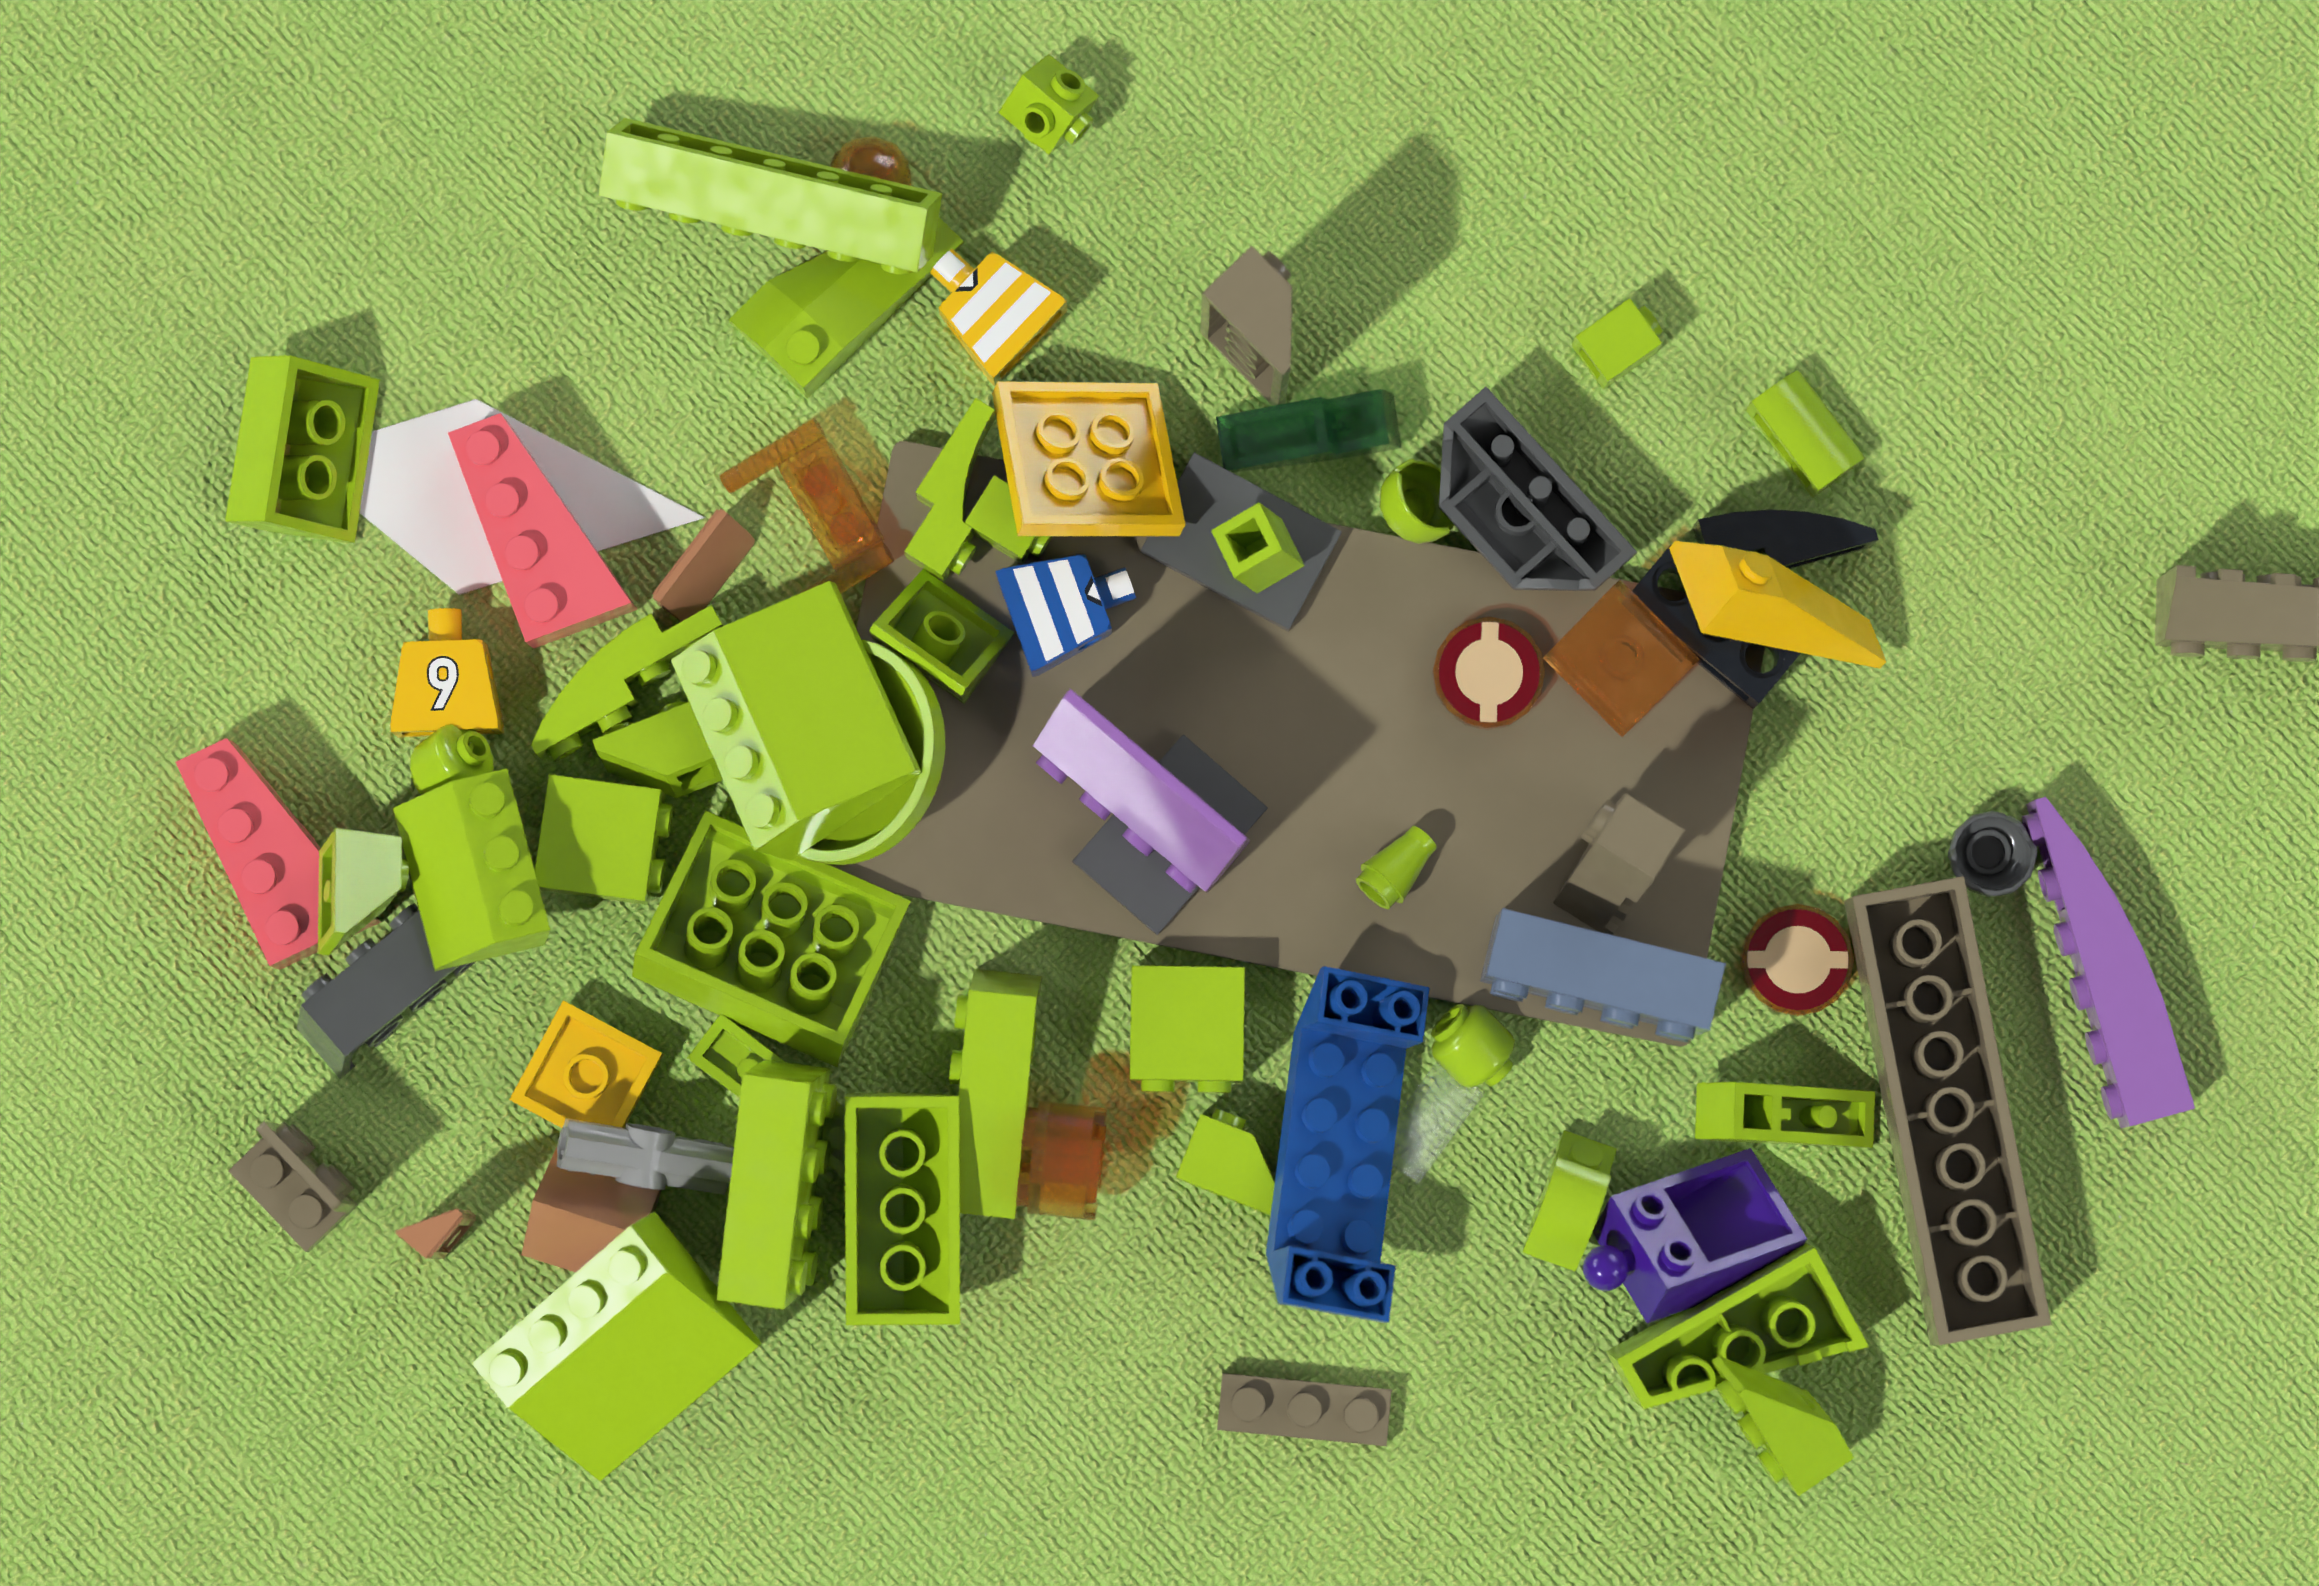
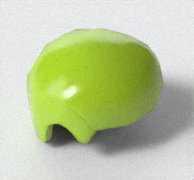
[1379,458,1455,544]

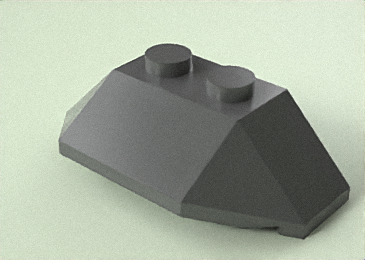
[1439,387,1637,591]

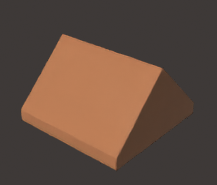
[521,1147,662,1272]

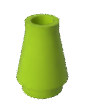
[1356,826,1437,910]

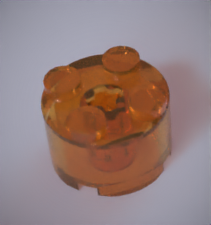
[1016,1101,1108,1221]

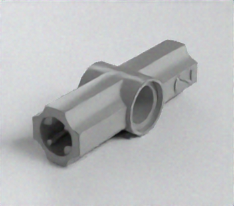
[557,1118,734,1195]

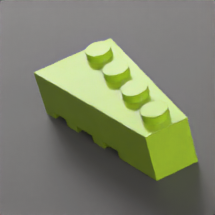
[949,969,1042,1219]
[1606,1243,1869,1409]

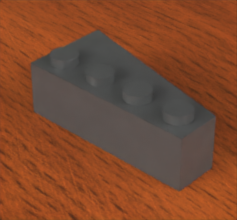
[297,903,476,1079]

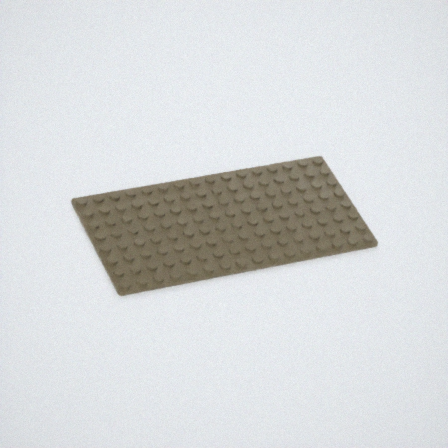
[829,441,1765,1047]

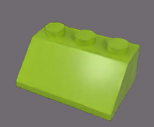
[225,355,380,543]
[392,768,550,971]

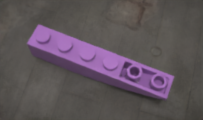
[2022,797,2195,1128]

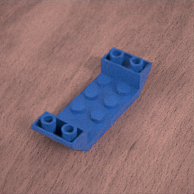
[1266,966,1430,1323]

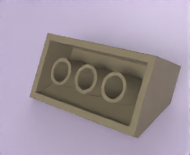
[1200,246,1292,412]

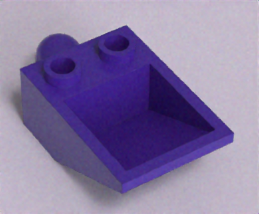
[1583,1148,1807,1324]

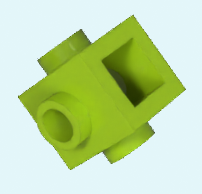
[998,54,1100,155]

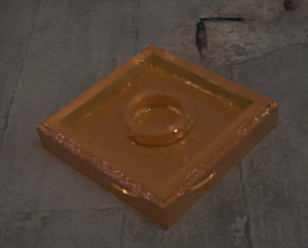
[1543,580,1700,737]

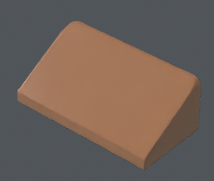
[652,508,755,622]
[395,1209,476,1259]

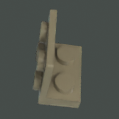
[228,1121,358,1252]

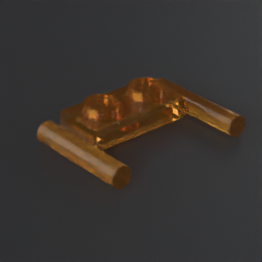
[719,418,894,595]

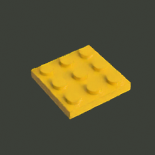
[992,381,1186,536]

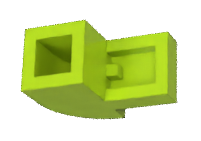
[1522,1130,1617,1272]

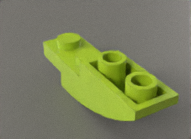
[531,605,723,762]

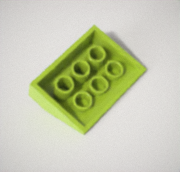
[671,581,921,860]
[632,810,911,1068]
[472,1211,762,1481]

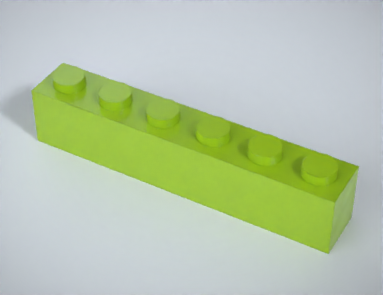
[598,118,942,275]

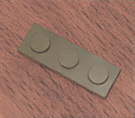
[1217,1373,1392,1446]

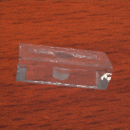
[1392,1061,1485,1185]

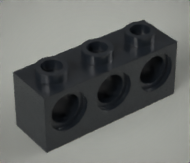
[1623,544,1801,709]

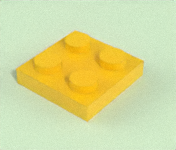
[509,1000,664,1128]

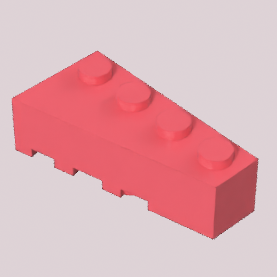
[448,413,638,649]
[175,738,381,970]

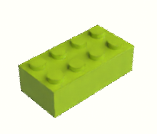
[717,1059,837,1310]

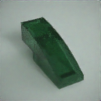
[1216,389,1402,472]

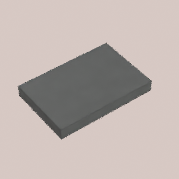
[1141,452,1342,632]
[1072,734,1268,935]

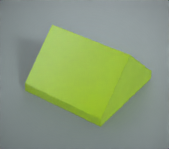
[869,569,1014,704]

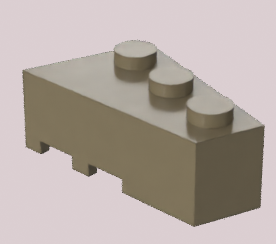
[1553,793,1684,935]

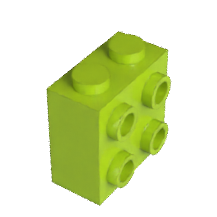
[535,774,673,905]
[1130,965,1245,1093]

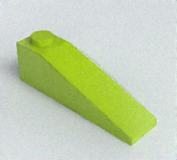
[728,217,964,399]

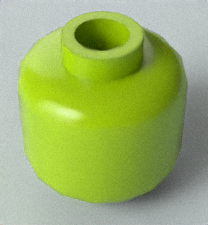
[410,725,494,795]
[1431,1004,1515,1088]

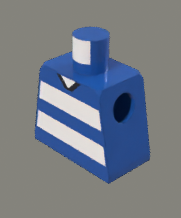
[995,554,1136,677]

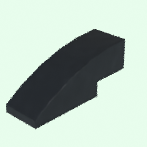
[1693,509,1879,569]

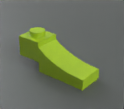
[904,397,996,582]

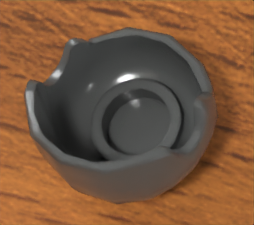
[1948,811,2037,898]

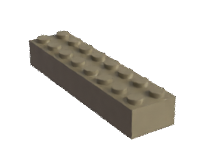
[1844,876,2052,1345]

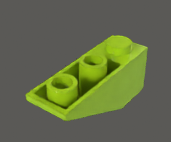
[1712,1356,1854,1497]

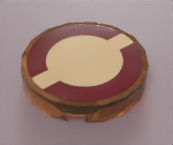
[1432,616,1545,730]
[1739,904,1854,1017]

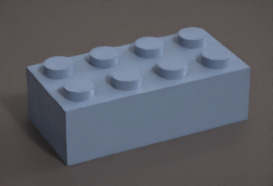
[1480,908,1726,1043]

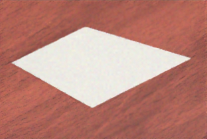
[360,399,705,595]

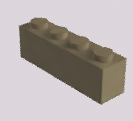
[2155,565,2319,662]

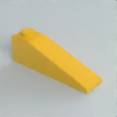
[1669,541,1887,669]

